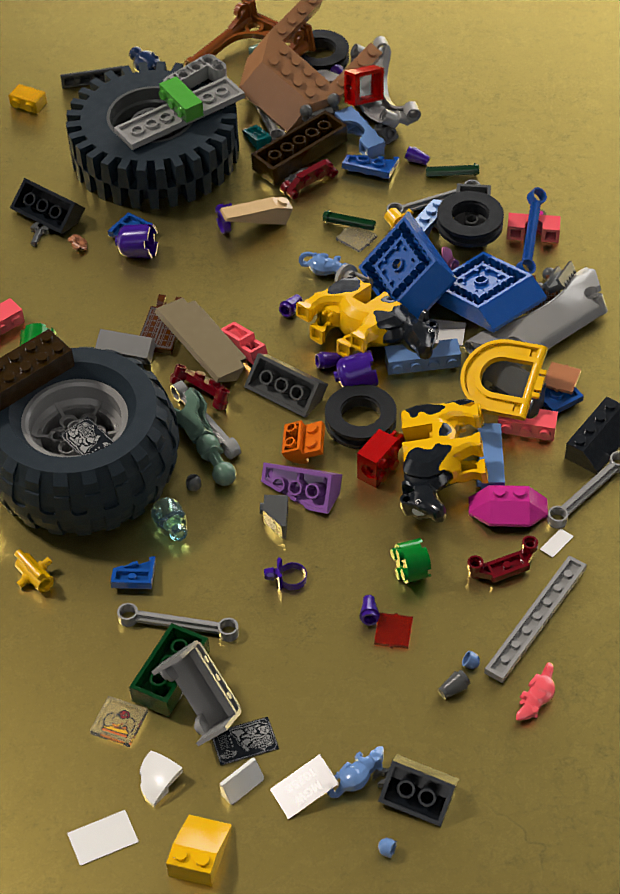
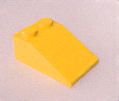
[166,815,232,887]

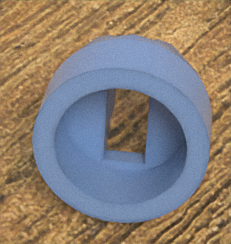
[462,650,480,669]
[378,838,397,858]

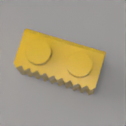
[8,83,47,114]

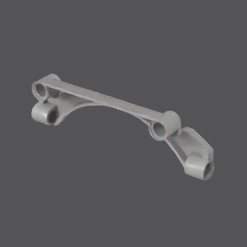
[465,267,608,367]

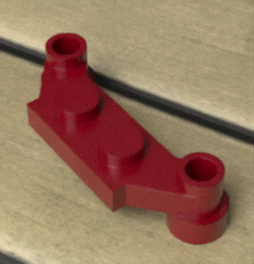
[280,159,338,200]
[169,364,230,410]
[467,536,538,583]

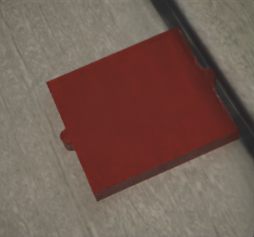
[374,613,413,649]

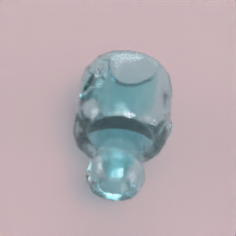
[151,497,188,541]

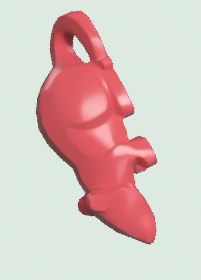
[516,662,555,721]

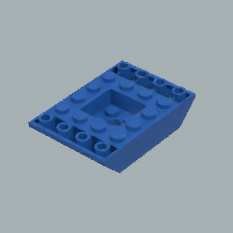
[358,211,457,319]
[436,251,547,333]

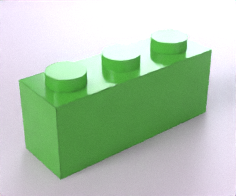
[159,76,204,123]

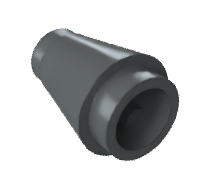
[438,670,471,699]

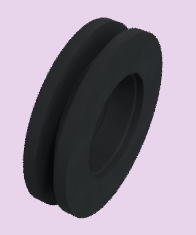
[301,30,349,71]
[437,191,504,248]
[325,384,397,449]

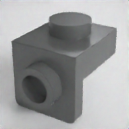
[372,122,398,144]

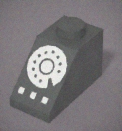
[260,495,289,539]

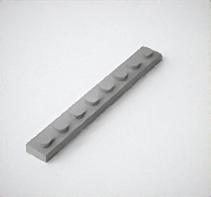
[484,556,587,683]

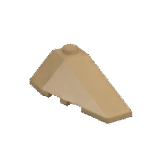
[220,197,293,225]

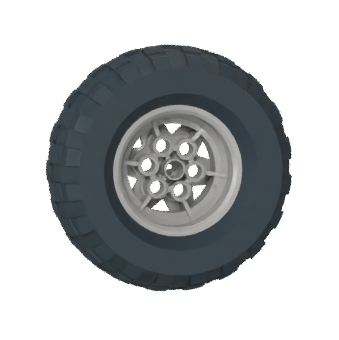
[0,347,179,536]

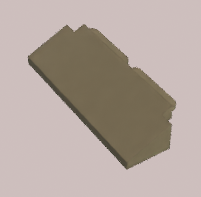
[154,298,246,382]

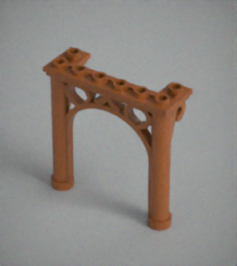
[184,0,316,101]

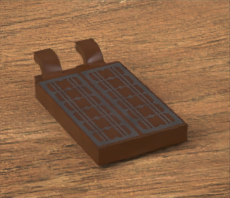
[140,294,182,355]

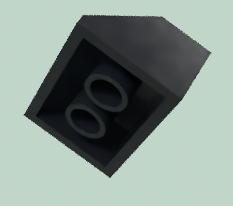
[378,754,459,827]

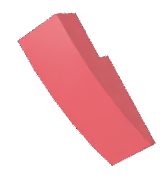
[221,322,268,364]

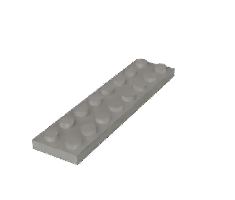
[114,76,245,150]

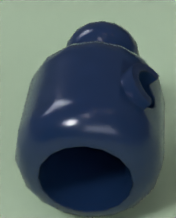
[129,46,161,72]

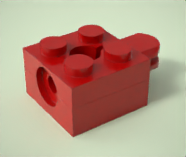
[357,429,405,488]

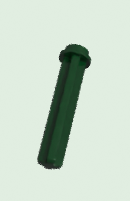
[426,163,479,177]
[322,210,376,231]

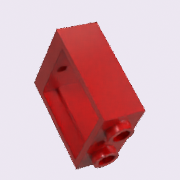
[344,65,384,106]

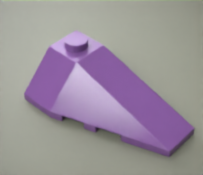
[261,462,343,514]

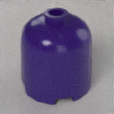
[115,224,158,259]
[333,350,379,388]

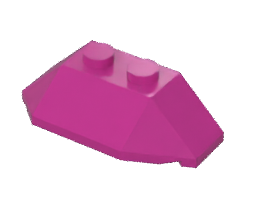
[468,485,548,527]

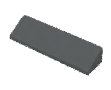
[60,66,122,89]

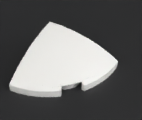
[140,751,183,807]

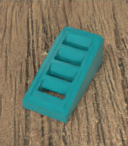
[242,125,272,150]

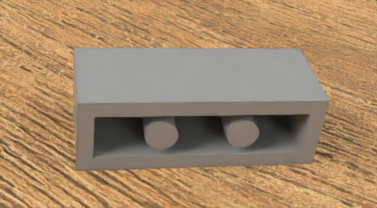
[95,329,156,365]

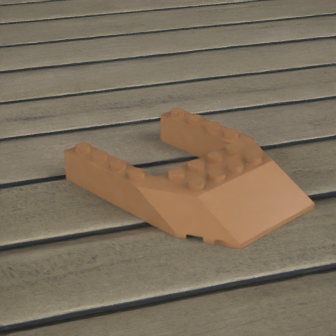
[239,0,382,133]

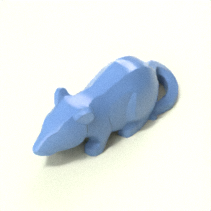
[299,252,348,276]
[327,746,384,798]

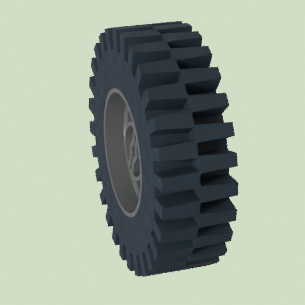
[66,61,239,209]

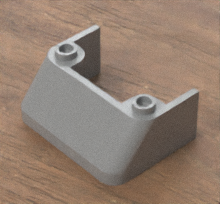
[152,640,241,747]

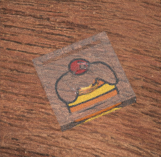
[90,696,148,747]

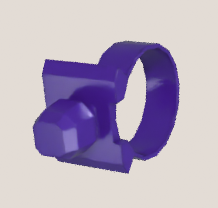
[215,203,232,234]
[264,557,307,590]

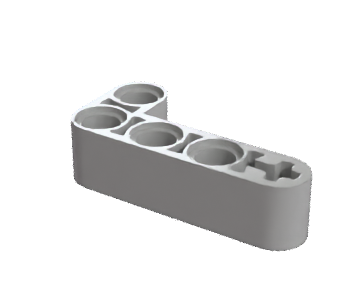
[163,54,227,89]

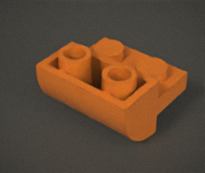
[282,420,325,464]

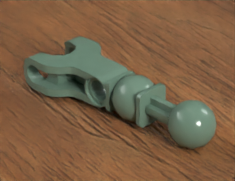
[174,387,237,486]

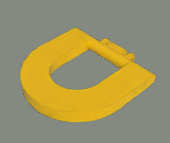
[460,339,548,421]

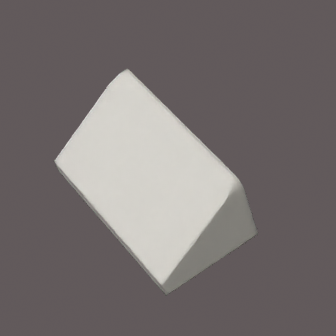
[220,757,264,805]

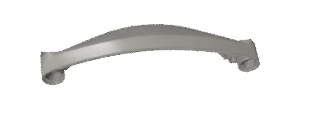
[350,36,421,128]

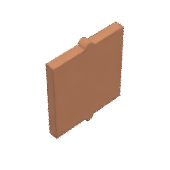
[545,362,581,395]

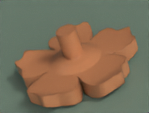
[68,234,87,251]

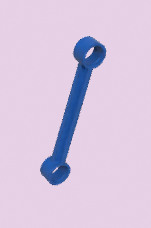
[516,187,547,274]

